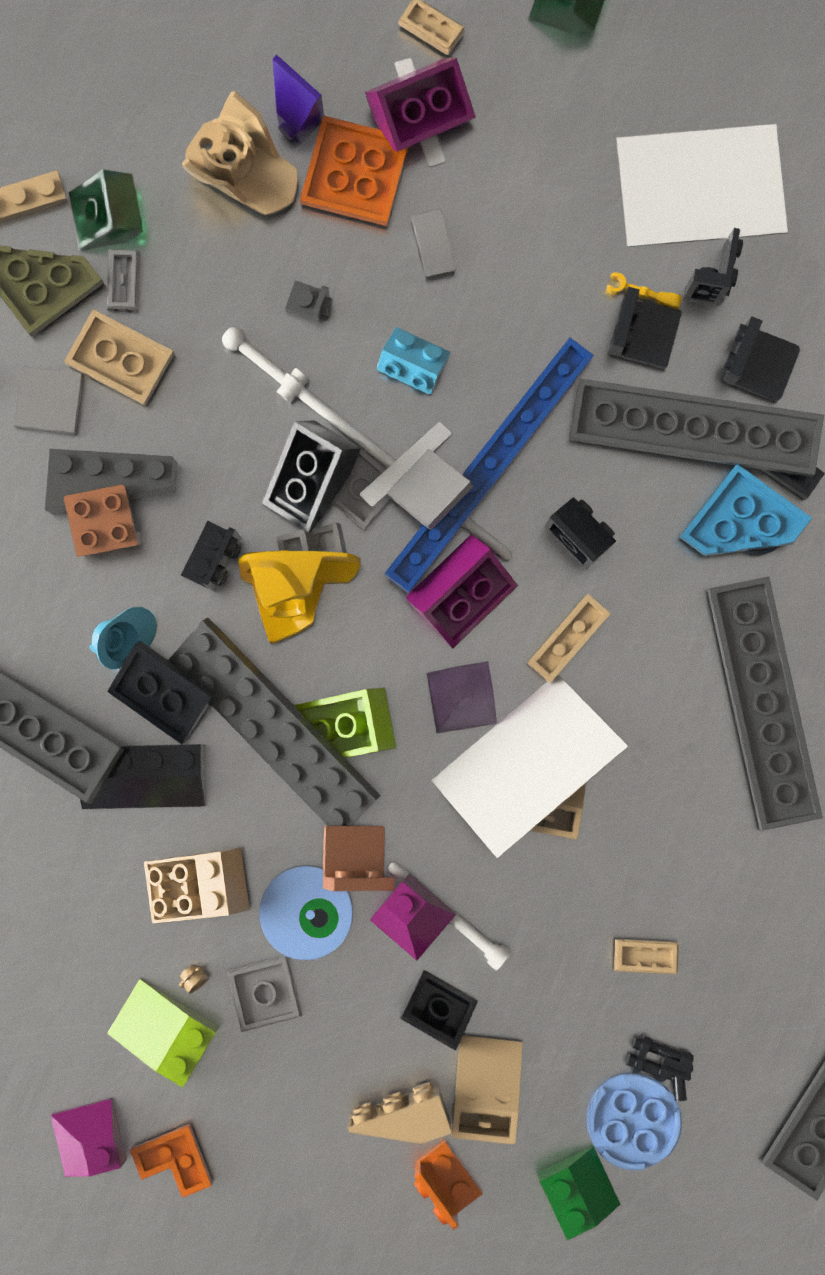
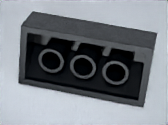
[80,744,206,809]

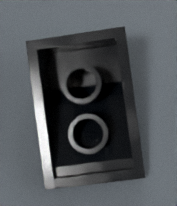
[262,420,361,532]

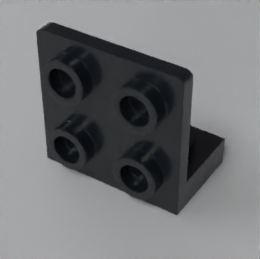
[683,228,743,305]
[608,286,682,369]
[181,521,243,592]

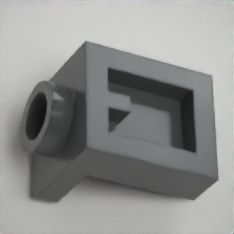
[285,280,333,323]

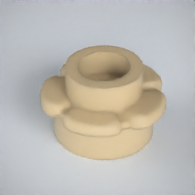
[179,965,209,994]

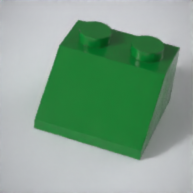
[537,1145,621,1241]

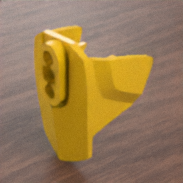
[238,550,361,644]

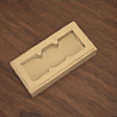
[399,0,465,56]
[614,939,679,974]

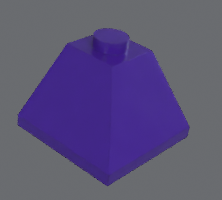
[272,54,324,144]

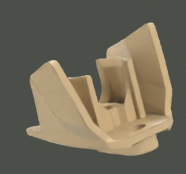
[182,91,298,216]

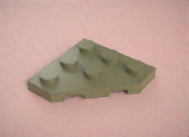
[0,245,104,337]

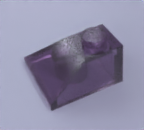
[426,661,497,734]

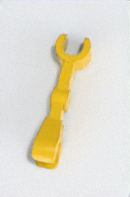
[607,272,682,310]

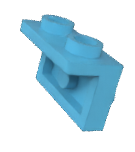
[377,327,451,394]

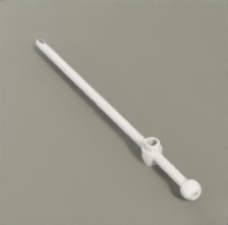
[222,327,512,560]

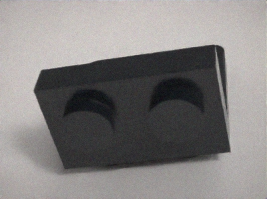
[723,316,800,401]

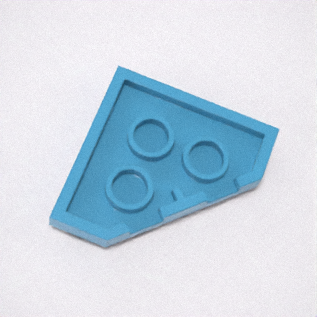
[680,464,812,556]

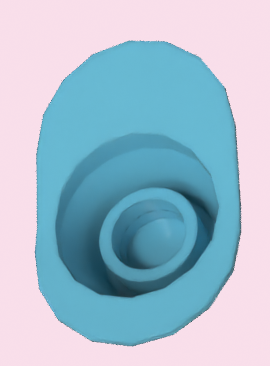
[89,607,157,670]

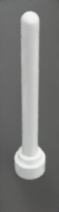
[388,862,512,971]

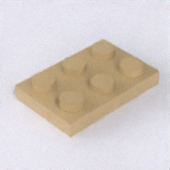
[64,309,175,406]

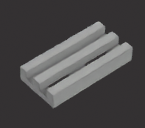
[106,249,140,312]

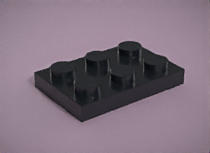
[107,641,215,745]

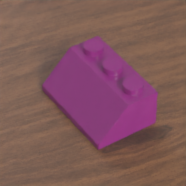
[365,58,476,152]
[405,534,518,649]

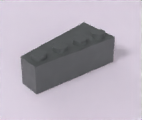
[45,449,178,515]

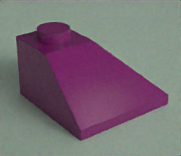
[370,873,456,961]
[51,1098,127,1177]

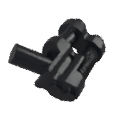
[626,1035,694,1101]

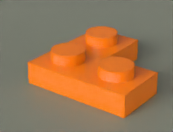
[130,1124,213,1198]

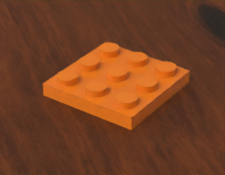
[300,115,409,226]

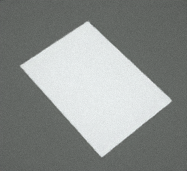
[617,124,788,246]
[431,675,628,858]

